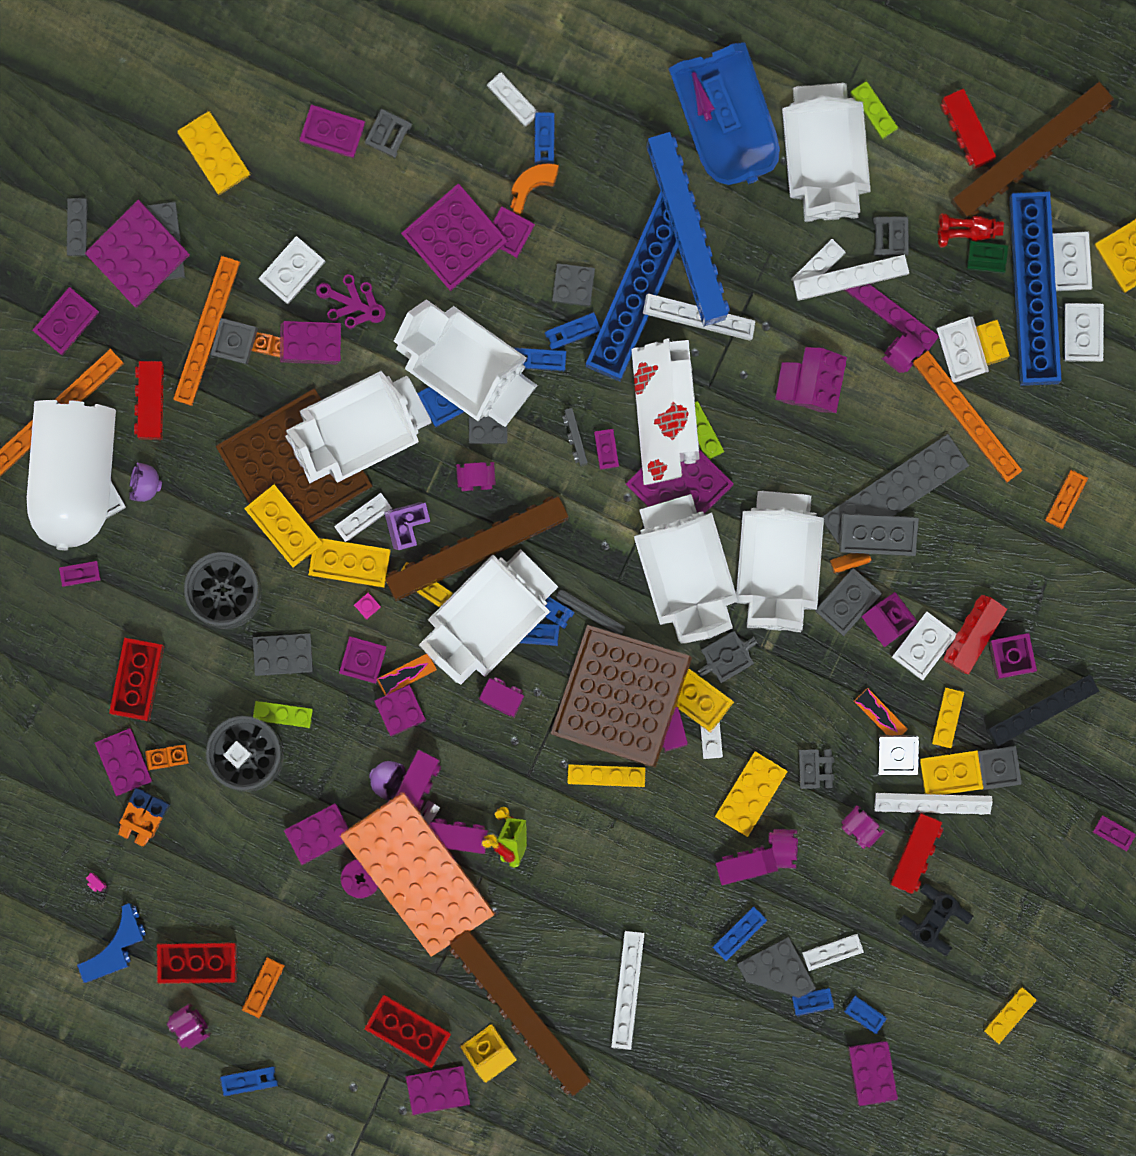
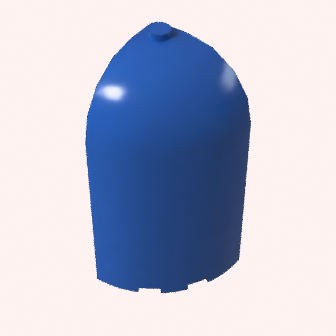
[669,43,780,185]

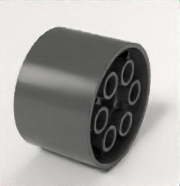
[184,552,262,629]
[206,716,284,792]

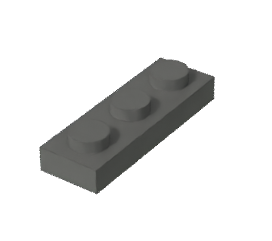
[67,199,88,256]
[562,408,588,467]

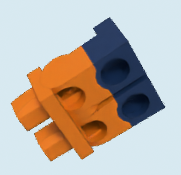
[118,788,171,847]

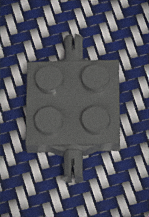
[697,631,758,683]

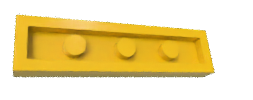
[568,765,645,787]

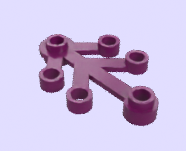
[316,275,386,329]

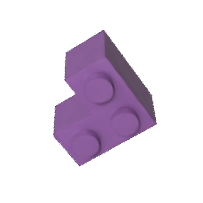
[384,502,430,550]

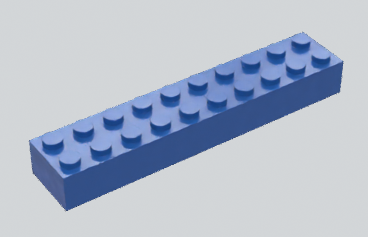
[646,132,730,327]
[586,192,696,382]
[1009,192,1061,386]

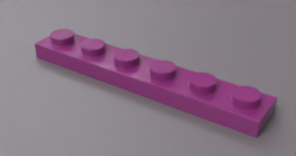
[844,284,939,352]

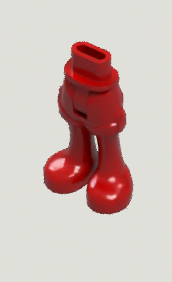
[938,213,1004,247]

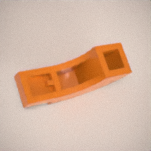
[511,164,559,216]

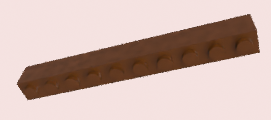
[951,82,1114,219]
[385,496,569,602]
[450,930,591,1096]

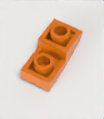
[252,332,280,358]
[145,745,189,771]

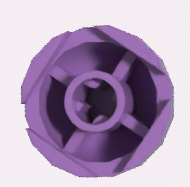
[129,462,162,502]
[369,761,406,801]

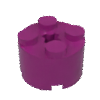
[881,329,925,373]
[456,462,496,491]
[841,805,885,849]
[769,829,798,869]
[341,860,379,898]
[167,1003,211,1049]

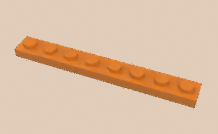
[173,256,240,406]
[913,351,1022,483]

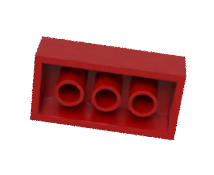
[109,638,165,722]
[157,943,237,983]
[364,995,452,1068]

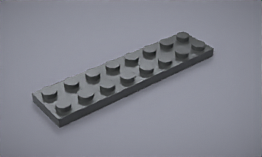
[821,434,969,546]

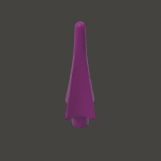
[692,72,715,121]

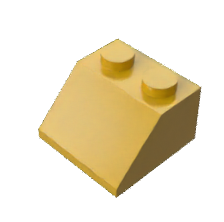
[976,320,1010,366]
[460,1024,516,1083]

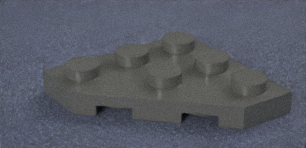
[737,937,816,998]

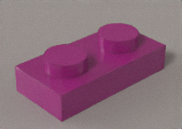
[594,429,619,470]
[59,561,101,587]
[1092,815,1136,852]

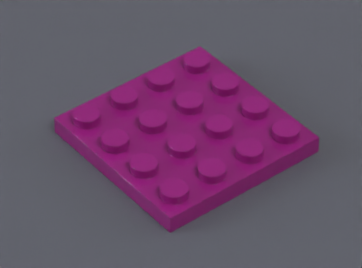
[401,183,508,291]
[85,200,190,308]
[626,450,734,514]

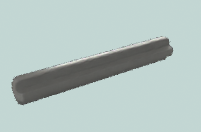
[556,590,625,635]

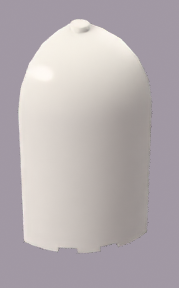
[27,400,116,550]

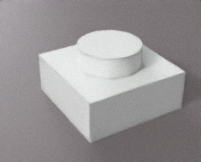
[224,741,251,769]

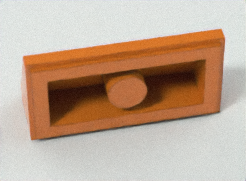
[830,553,871,574]

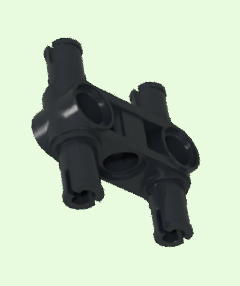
[898,882,974,957]

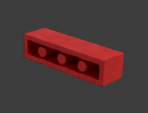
[940,88,996,170]
[134,361,164,440]
[943,594,1007,675]
[890,814,943,894]

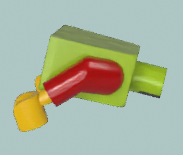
[482,807,527,867]

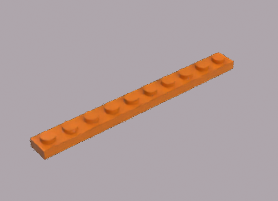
[0,349,124,477]

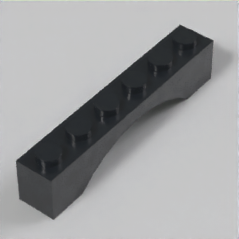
[986,674,1099,747]

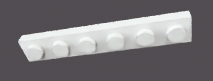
[793,255,909,301]
[643,294,755,340]
[874,793,992,815]
[612,931,644,1050]

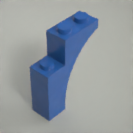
[77,903,146,983]

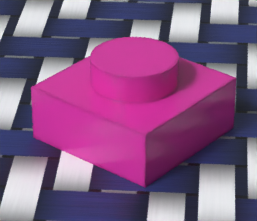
[354,593,381,620]
[86,873,107,892]

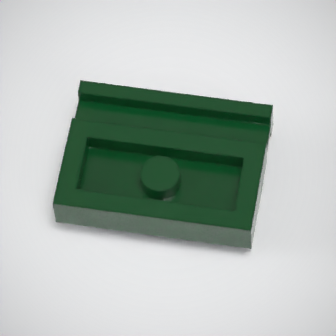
[967,241,1008,274]

